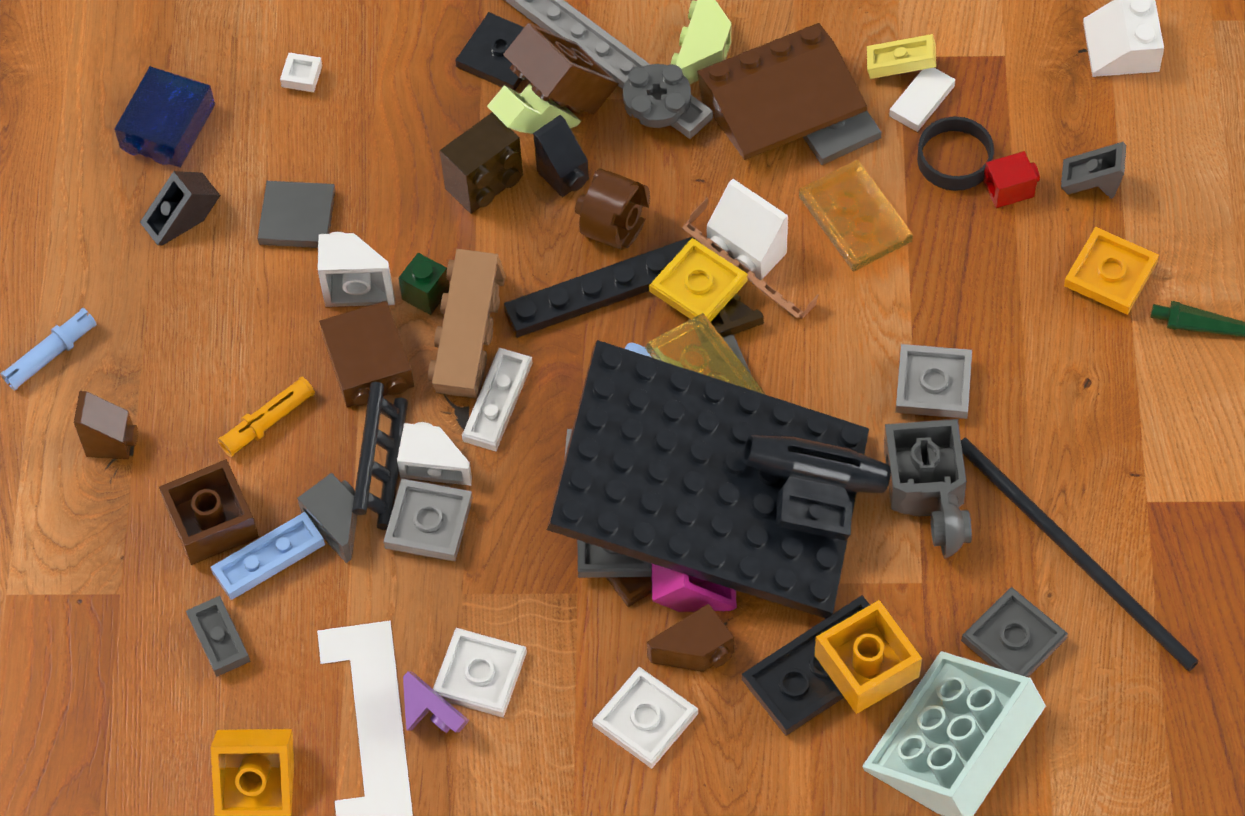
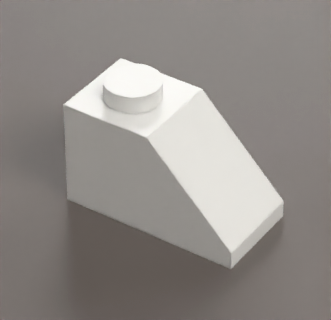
[397,422,472,486]

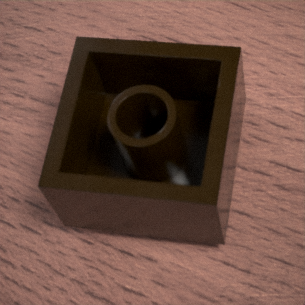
[440,112,523,214]

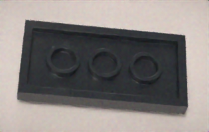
[742,595,870,736]

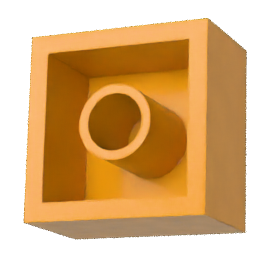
[815,600,922,714]

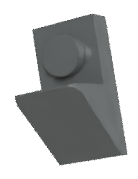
[1061,142,1127,199]

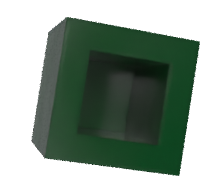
[398,253,450,315]

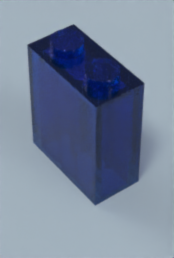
[114,66,215,168]

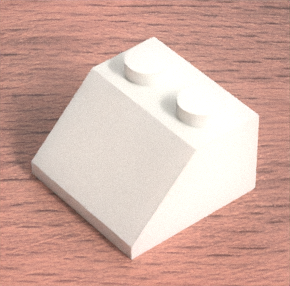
[1083,0,1164,77]
[707,179,788,280]
[318,232,395,307]

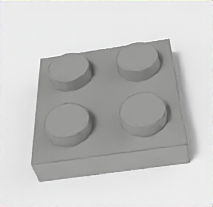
[895,344,972,419]
[383,479,473,561]

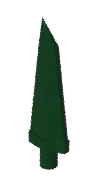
[1150,301,1245,337]

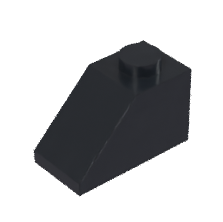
[533,115,589,198]
[140,171,221,246]

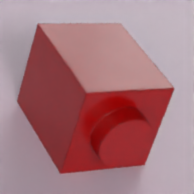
[983,151,1040,209]

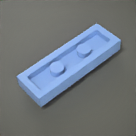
[211,512,325,600]

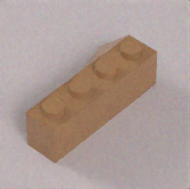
[428,249,506,399]

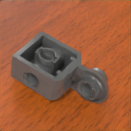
[883,419,972,559]

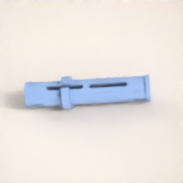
[0,308,97,391]

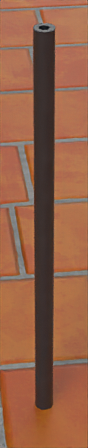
[961,437,1199,671]

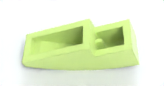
[487,84,581,134]

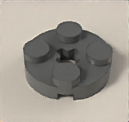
[623,64,691,128]

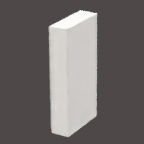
[889,68,955,132]

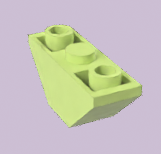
[671,0,732,84]

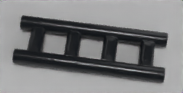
[352,382,408,530]

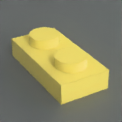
[867,34,936,79]

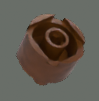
[575,169,650,249]

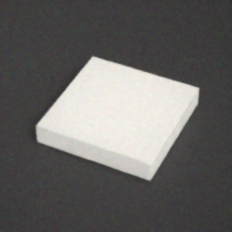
[433,628,527,718]
[592,667,698,769]

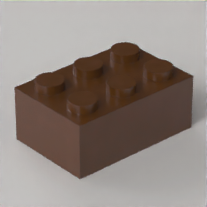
[503,23,619,115]

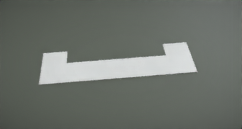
[317,620,413,816]

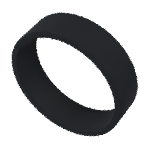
[917,116,994,191]

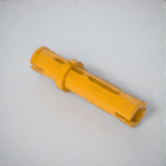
[217,376,315,457]

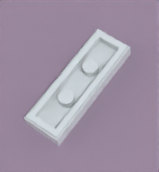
[462,348,533,451]

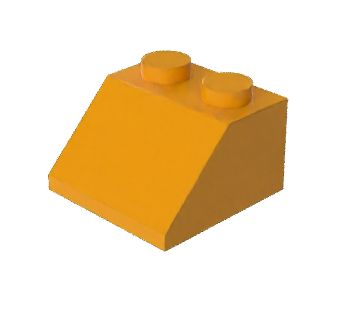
[210,729,294,816]

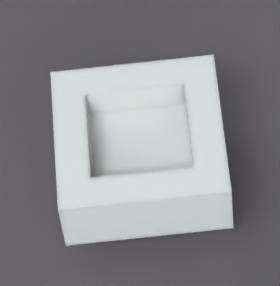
[280,53,322,92]

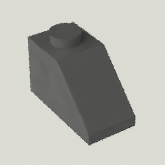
[297,473,358,563]

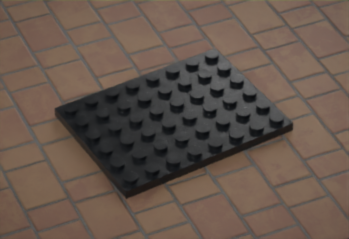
[547,340,869,619]

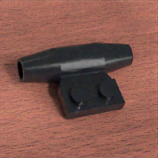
[743,435,891,541]

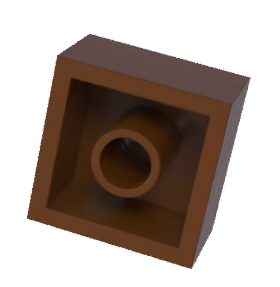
[159,459,259,565]

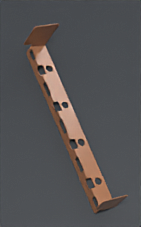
[682,197,819,319]

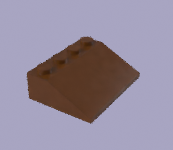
[697,23,867,160]

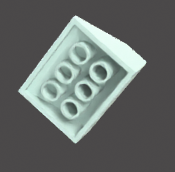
[862,651,1046,816]

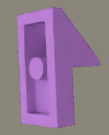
[403,671,469,733]

